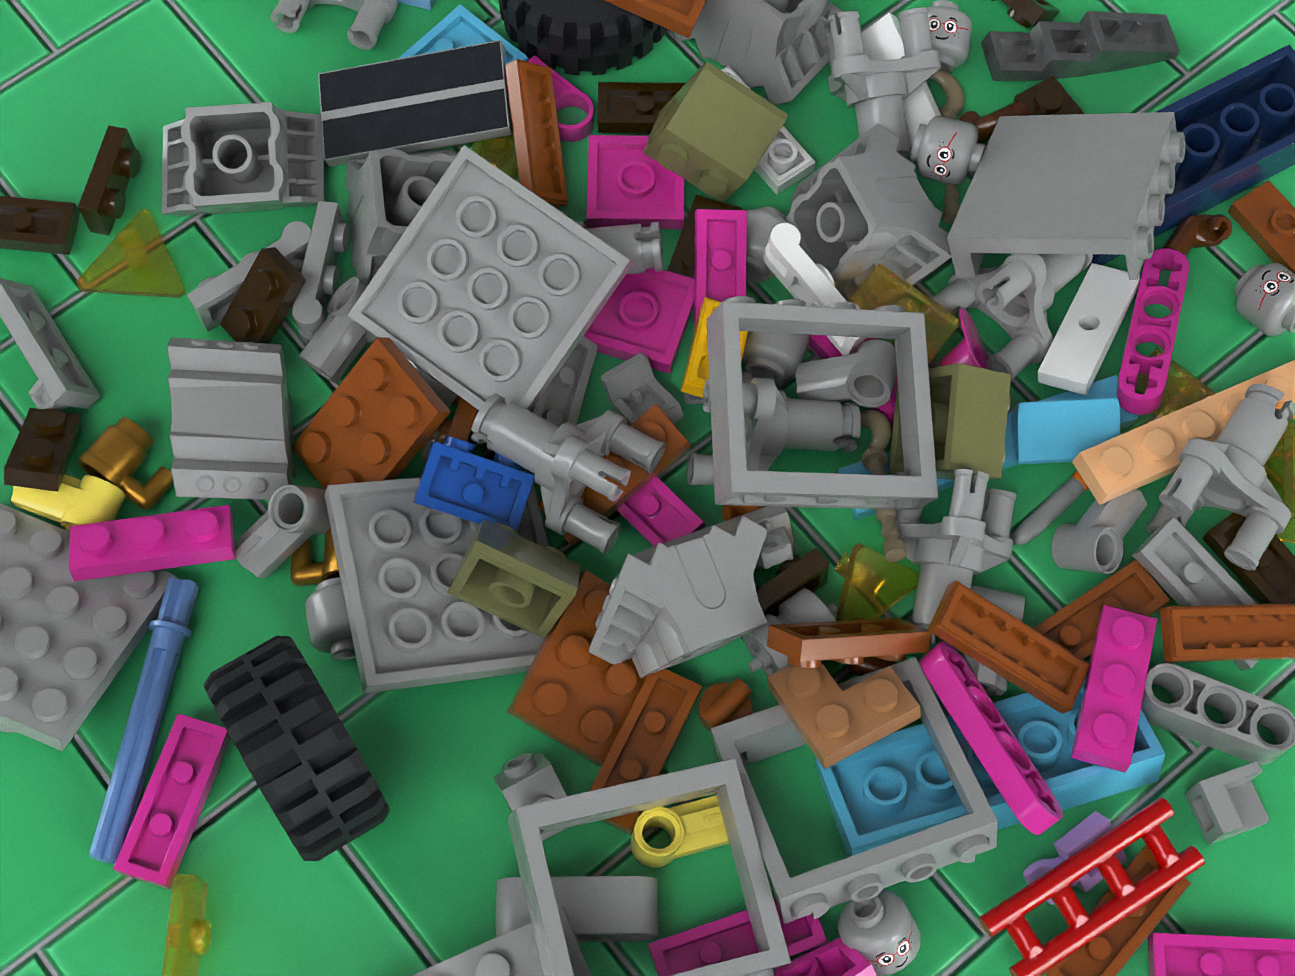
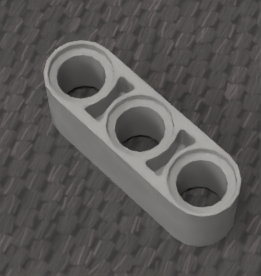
[1141,663,1295,765]
[495,876,659,942]

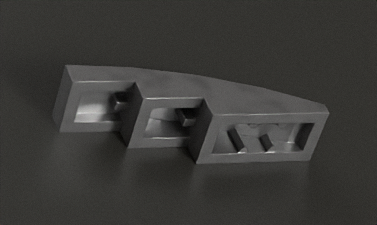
[981,11,1180,81]

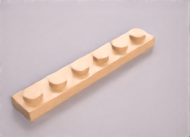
[1072,360,1295,505]

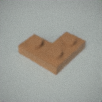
[767,662,921,769]

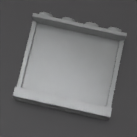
[947,112,1185,280]

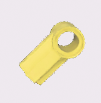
[11,474,126,531]
[631,795,729,868]

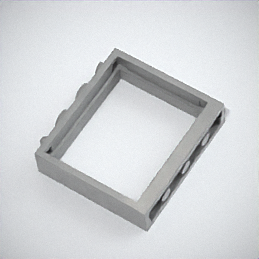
[707,296,938,510]
[711,657,998,924]
[507,758,791,976]

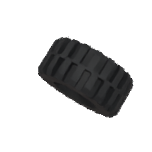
[499,0,667,76]
[203,636,390,861]

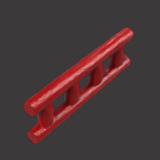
[978,797,1205,976]

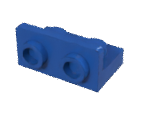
[413,436,534,531]

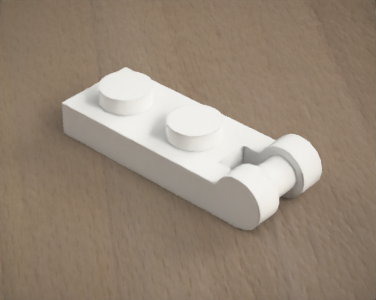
[763,223,866,356]

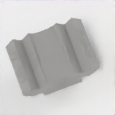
[675,0,843,105]
[161,102,324,216]
[785,124,951,310]
[344,148,457,286]
[167,337,296,500]
[588,515,768,678]

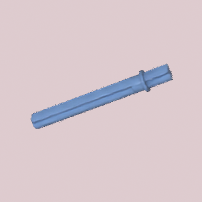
[89,577,199,864]

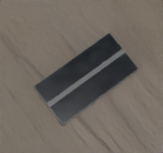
[318,40,513,167]

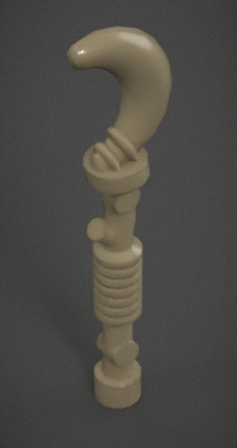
[930,69,965,224]
[860,409,906,562]

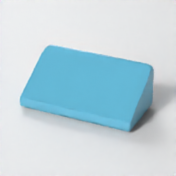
[1010,397,1120,465]

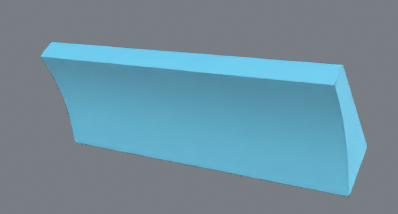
[815,675,1165,858]

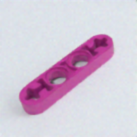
[1117,248,1189,415]
[919,642,1063,835]

